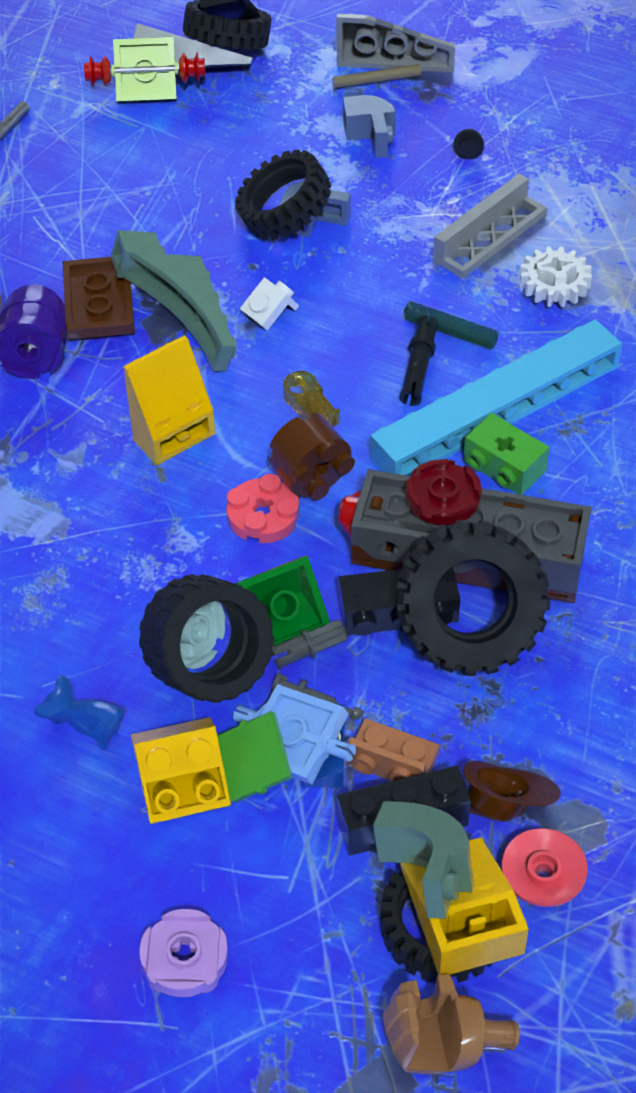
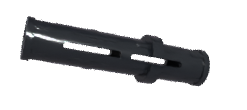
[399,315,438,406]

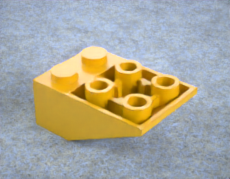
[123,335,215,466]
[399,837,529,975]

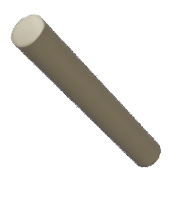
[332,64,422,89]

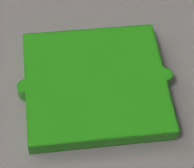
[217,711,293,803]

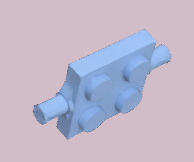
[233,684,356,785]

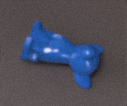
[34,676,126,751]

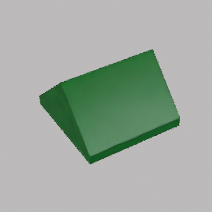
[235,555,330,645]

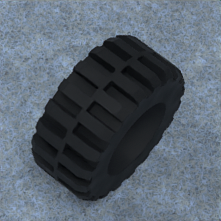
[395,520,551,676]

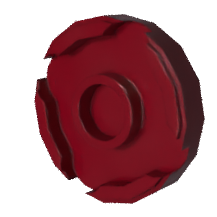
[405,459,482,525]

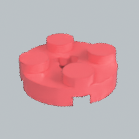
[226,474,300,543]

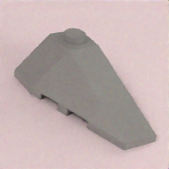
[336,14,456,72]
[133,23,252,68]

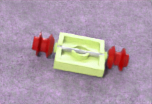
[84,37,206,102]

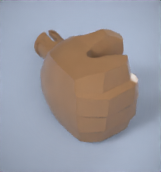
[383,975,520,1074]

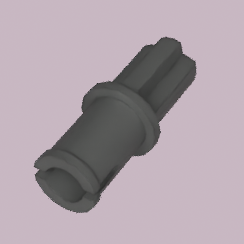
[271,620,347,670]

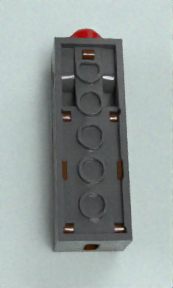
[338,469,591,603]

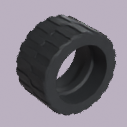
[139,574,274,703]

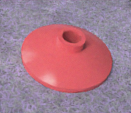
[502,828,588,907]

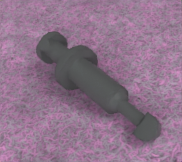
[271,673,364,720]

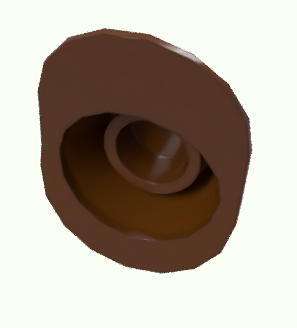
[463,761,561,822]

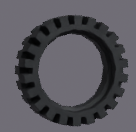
[183,0,272,50]
[235,149,331,240]
[380,866,493,983]

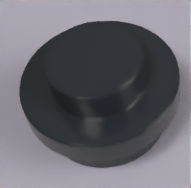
[453,129,484,159]

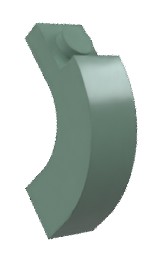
[373,801,474,919]

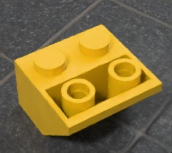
[131,717,231,824]

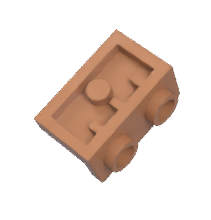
[346,718,440,782]

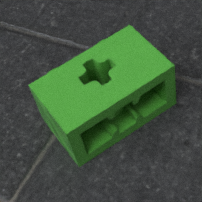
[463,413,550,495]

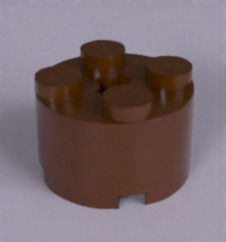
[267,413,355,501]

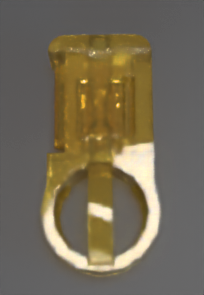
[283,371,340,427]

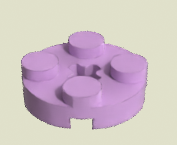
[139,909,228,997]

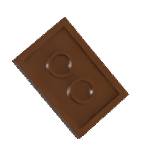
[62,257,135,340]

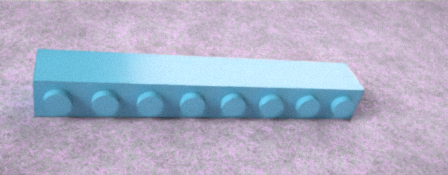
[370,319,622,476]

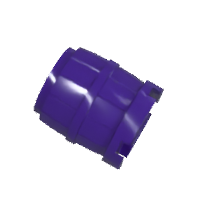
[0,284,67,379]

